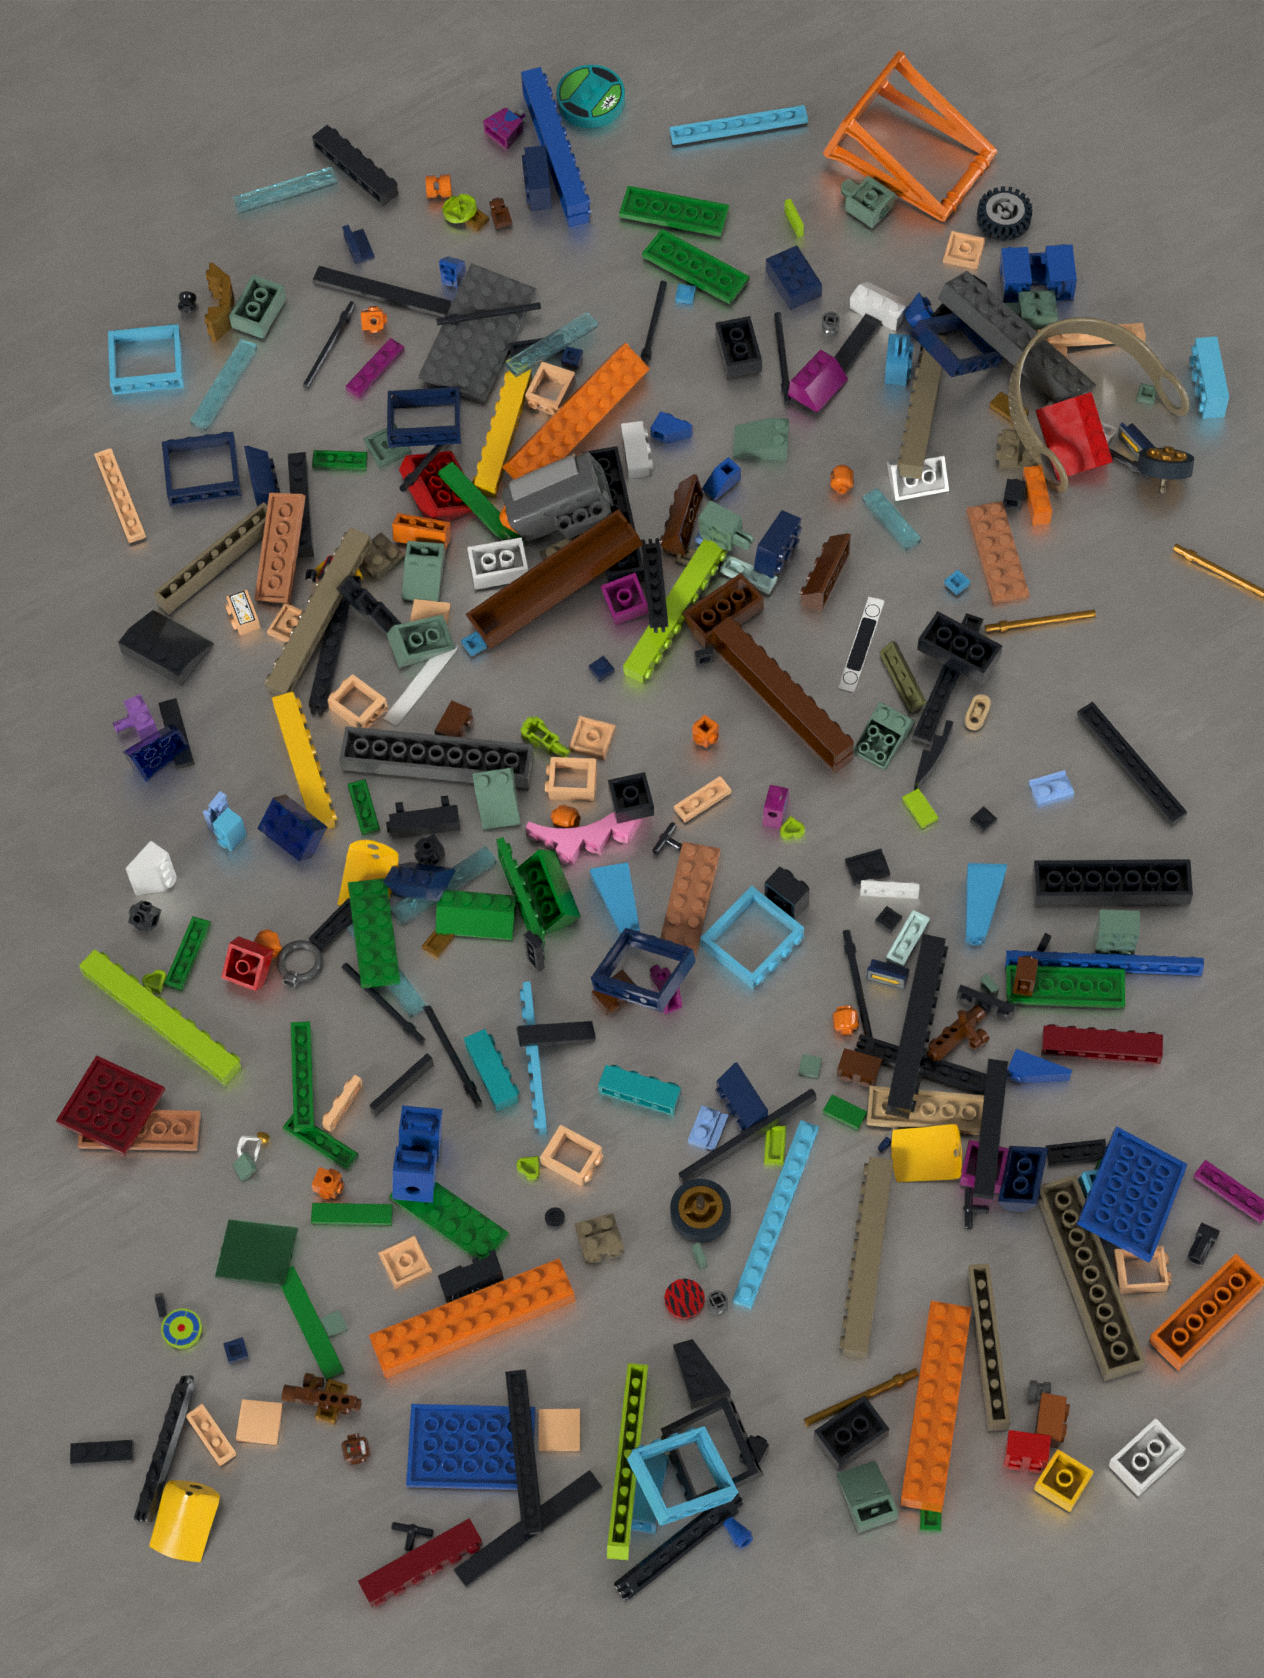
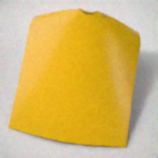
[337,840,399,906]
[891,1124,962,1182]
[149,1480,220,1562]

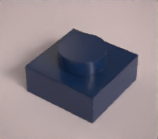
[561,346,583,368]
[588,655,615,682]
[223,1337,249,1365]

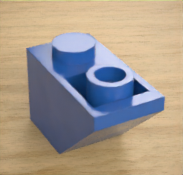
[439,256,466,288]
[905,292,935,329]
[650,411,693,444]
[702,457,741,501]

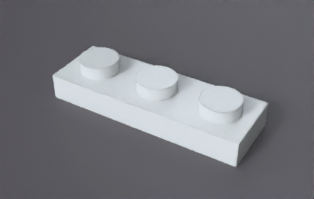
[860,879,919,899]

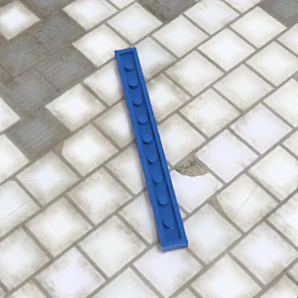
[1005,950,1204,976]

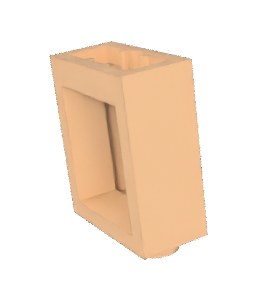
[525,362,576,415]
[328,674,388,728]
[545,757,597,801]
[540,1125,604,1186]
[1113,1246,1171,1294]

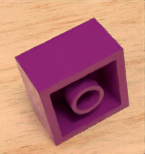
[601,573,648,626]
[960,1140,1009,1194]

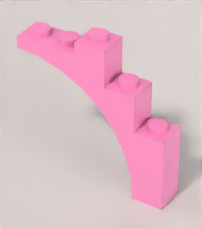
[525,812,643,865]

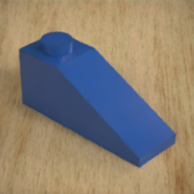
[1007,1049,1072,1083]

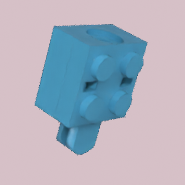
[885,334,914,386]

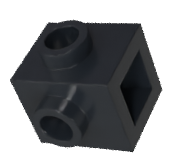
[414,834,445,865]
[128,901,162,932]

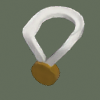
[237,1132,270,1162]

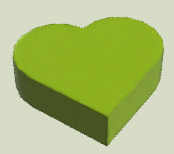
[780,816,805,840]
[142,969,167,994]
[516,1156,540,1181]

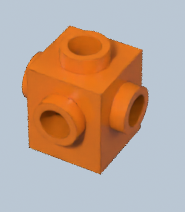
[361,306,387,333]
[692,714,719,748]
[311,1167,345,1199]

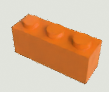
[1022,465,1052,525]
[392,513,451,551]

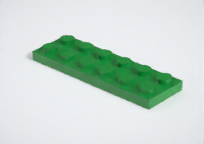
[619,186,729,237]
[642,229,750,305]
[496,837,546,948]
[348,878,400,989]
[1006,965,1125,1008]
[389,1182,509,1260]

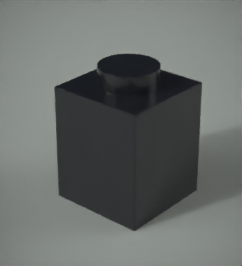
[1003,478,1025,509]
[739,1435,769,1466]

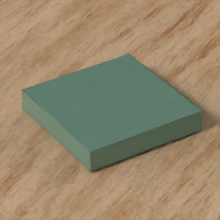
[363,424,412,469]

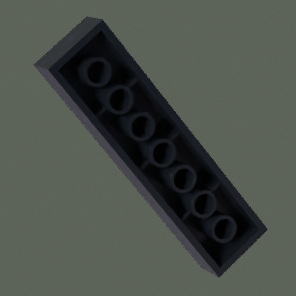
[582,446,645,583]
[1033,859,1193,905]

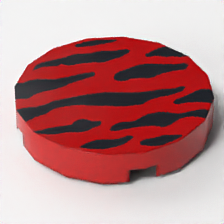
[664,1279,705,1320]

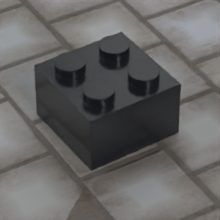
[608,772,654,824]
[764,866,810,920]

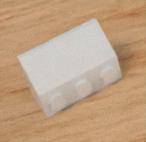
[850,282,911,331]
[887,451,949,501]
[126,841,177,895]

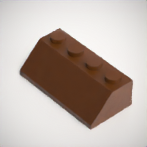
[660,474,704,556]
[799,533,851,612]
[682,573,764,649]

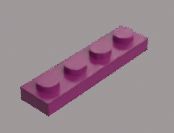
[346,338,405,399]
[1193,1160,1264,1224]

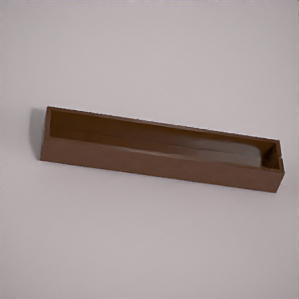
[466,509,643,650]
[712,617,854,773]

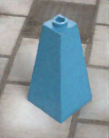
[590,862,640,935]
[965,863,1007,945]
[631,1453,669,1534]

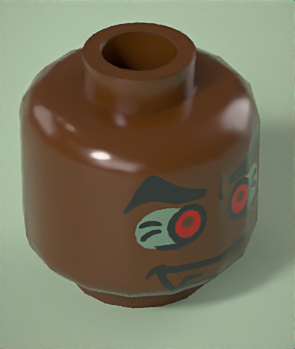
[341,1433,371,1465]

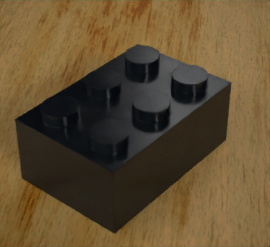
[715,316,762,378]
[814,1396,890,1471]

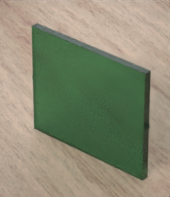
[215,1220,298,1286]

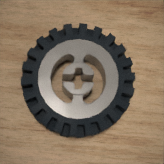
[977,186,1033,241]

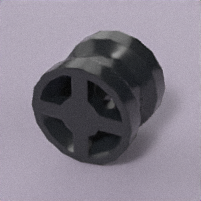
[178,291,197,313]

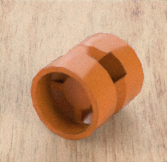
[426,174,452,199]

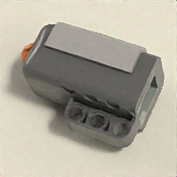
[499,451,613,541]

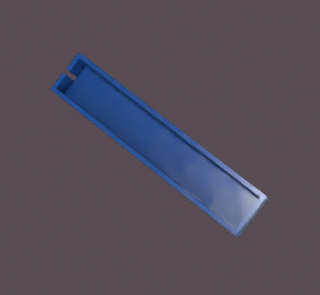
[521,67,591,228]

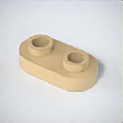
[965,694,991,730]

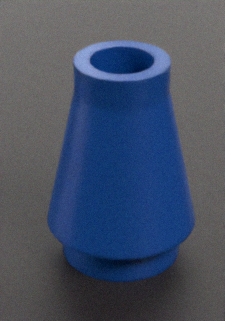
[723,1517,753,1549]

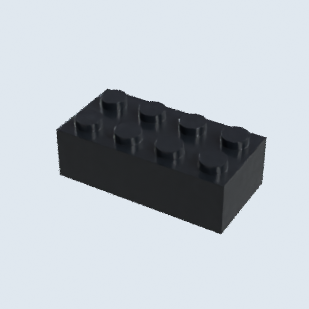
[917,611,1003,684]

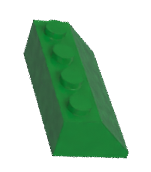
[518,849,581,935]
[435,890,517,941]

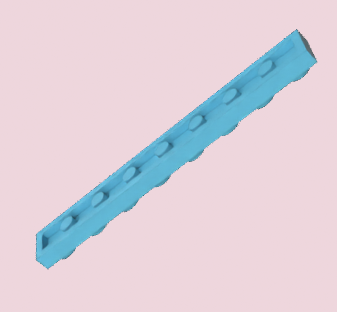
[669,105,808,145]
[520,981,548,1135]

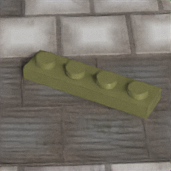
[879,641,927,713]

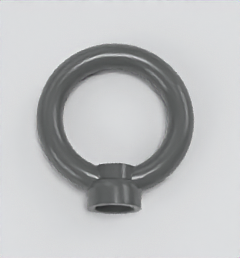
[276,940,323,988]

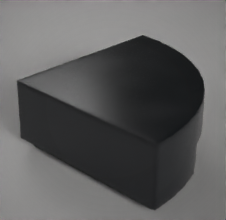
[155,1293,167,1318]

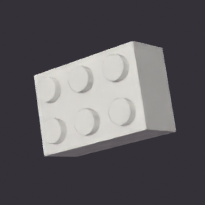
[467,537,528,590]
[1109,1418,1186,1497]

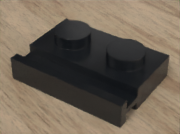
[845,848,890,886]

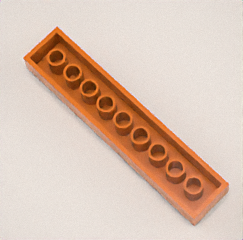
[502,342,650,479]
[369,1258,576,1379]
[900,1301,972,1513]

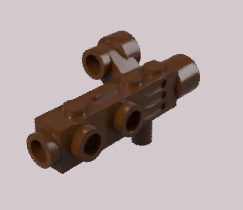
[927,1005,990,1061]
[282,1373,362,1415]

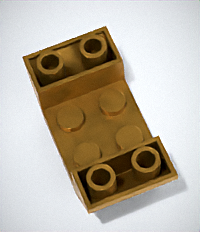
[205,263,235,342]

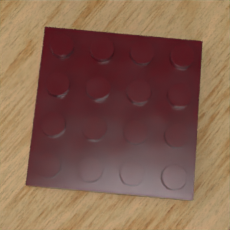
[56,1055,166,1156]

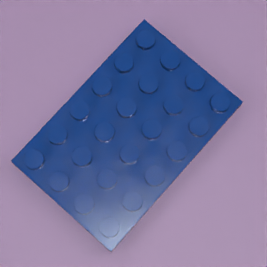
[1077,1126,1188,1263]
[406,1404,536,1490]

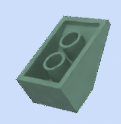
[733,418,789,461]
[386,615,456,668]
[472,767,521,829]

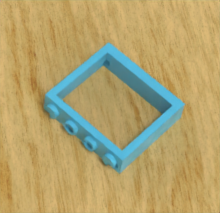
[108,324,184,395]
[700,885,805,989]
[627,1426,738,1526]

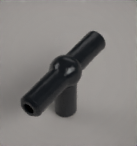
[652,822,682,854]
[963,1188,989,1229]
[391,1522,434,1551]

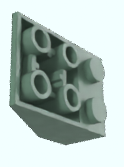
[402,541,446,602]
[853,702,916,770]
[836,1461,899,1533]

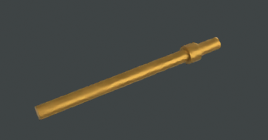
[1173,544,1264,598]
[984,610,1096,632]
[804,1368,919,1426]

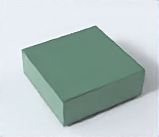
[1136,383,1157,405]
[980,973,999,998]
[799,1054,822,1078]
[233,1152,258,1181]
[692,1243,707,1269]
[320,1310,348,1338]

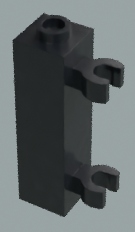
[386,795,461,839]

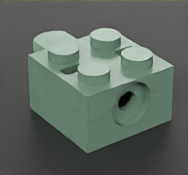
[841,176,895,228]
[1004,291,1058,331]
[698,500,754,551]

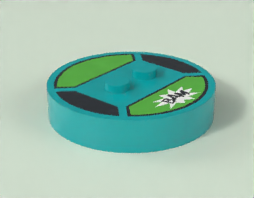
[556,65,625,129]

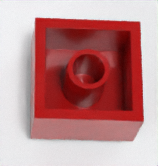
[221,936,274,991]
[1003,1430,1051,1473]

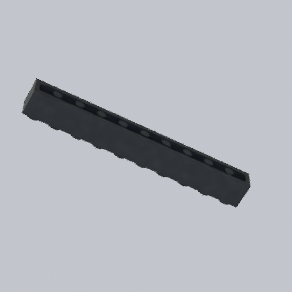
[885,934,948,1119]

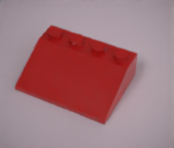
[1035,392,1113,480]
[399,451,473,522]

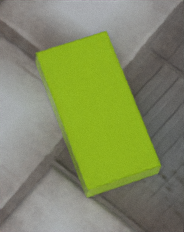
[784,198,804,237]
[902,788,939,829]
[764,1125,786,1166]

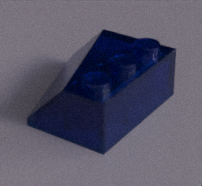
[122,724,189,782]

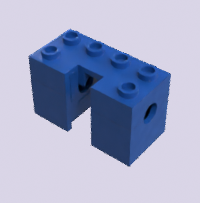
[999,244,1077,303]
[393,1105,442,1203]

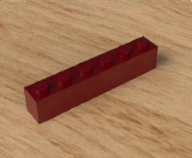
[1041,1024,1163,1064]
[358,1518,483,1608]

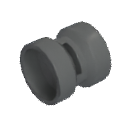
[822,312,840,336]
[707,1290,728,1316]
[1028,1380,1051,1401]

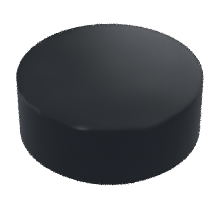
[1036,933,1051,952]
[545,1207,565,1229]

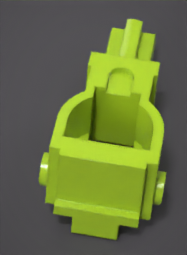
[520,716,571,758]

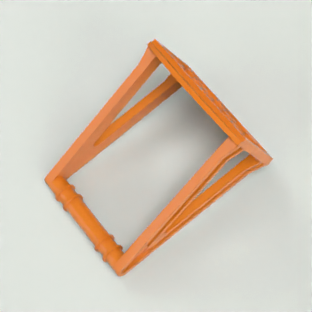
[822,50,997,222]

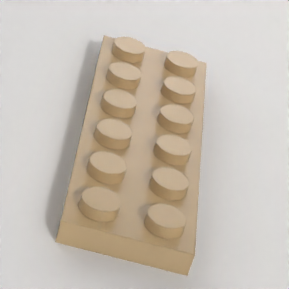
[867,1086,984,1135]

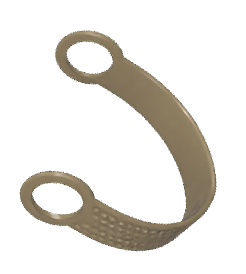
[1008,317,1190,493]

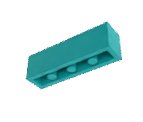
[464,1029,520,1112]
[598,1065,681,1116]

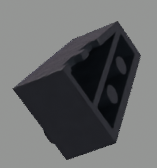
[438,1249,504,1303]
[673,1339,731,1409]

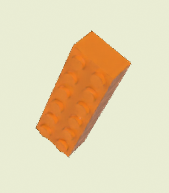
[1148,1254,1264,1371]

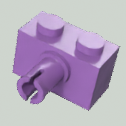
[112,694,159,741]

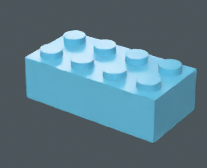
[1189,336,1229,419]

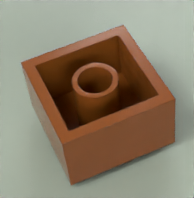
[1035,1393,1070,1449]

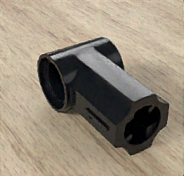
[1187,1222,1220,1266]

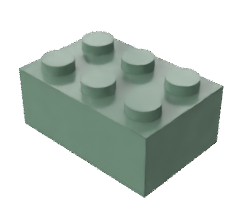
[229,275,287,339]
[1094,909,1140,955]

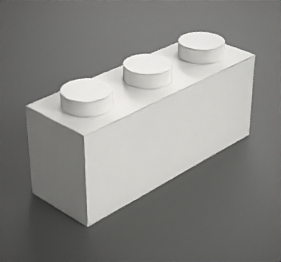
[621,421,653,479]

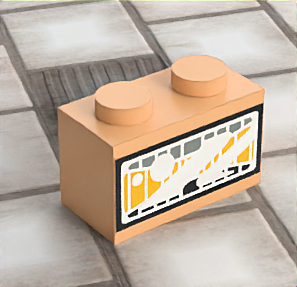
[225,590,261,636]

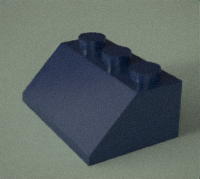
[244,446,280,507]
[384,862,456,902]
[715,1062,768,1132]
[998,1146,1048,1212]

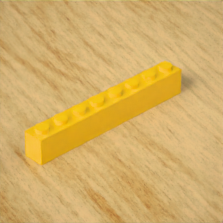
[472,365,532,498]
[272,691,337,834]

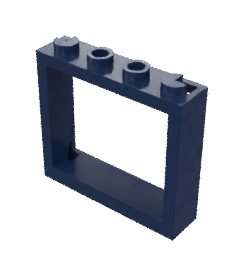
[911,313,1003,377]
[387,387,461,448]
[162,432,242,506]
[591,928,696,1012]

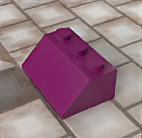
[788,349,848,413]

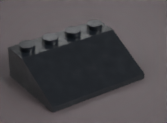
[118,610,214,686]

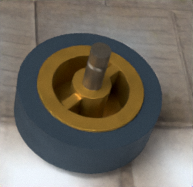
[1137,446,1194,493]
[670,1179,731,1242]

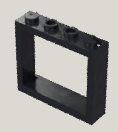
[661,1396,764,1501]

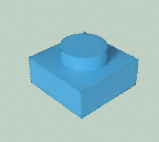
[675,284,696,305]
[944,570,971,595]
[461,631,487,657]

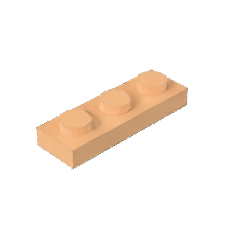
[674,776,731,823]
[322,1075,363,1134]
[186,1404,237,1467]

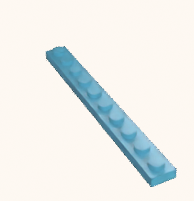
[732,1120,819,1309]

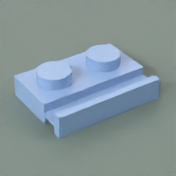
[1028,770,1075,807]
[203,791,230,832]
[688,1105,729,1151]

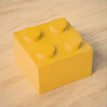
[1034,1449,1094,1512]

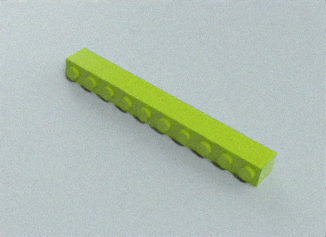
[623,539,728,684]
[79,949,242,1085]
[607,1363,648,1560]

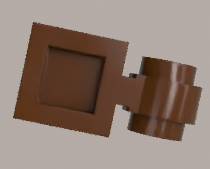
[489,197,513,229]

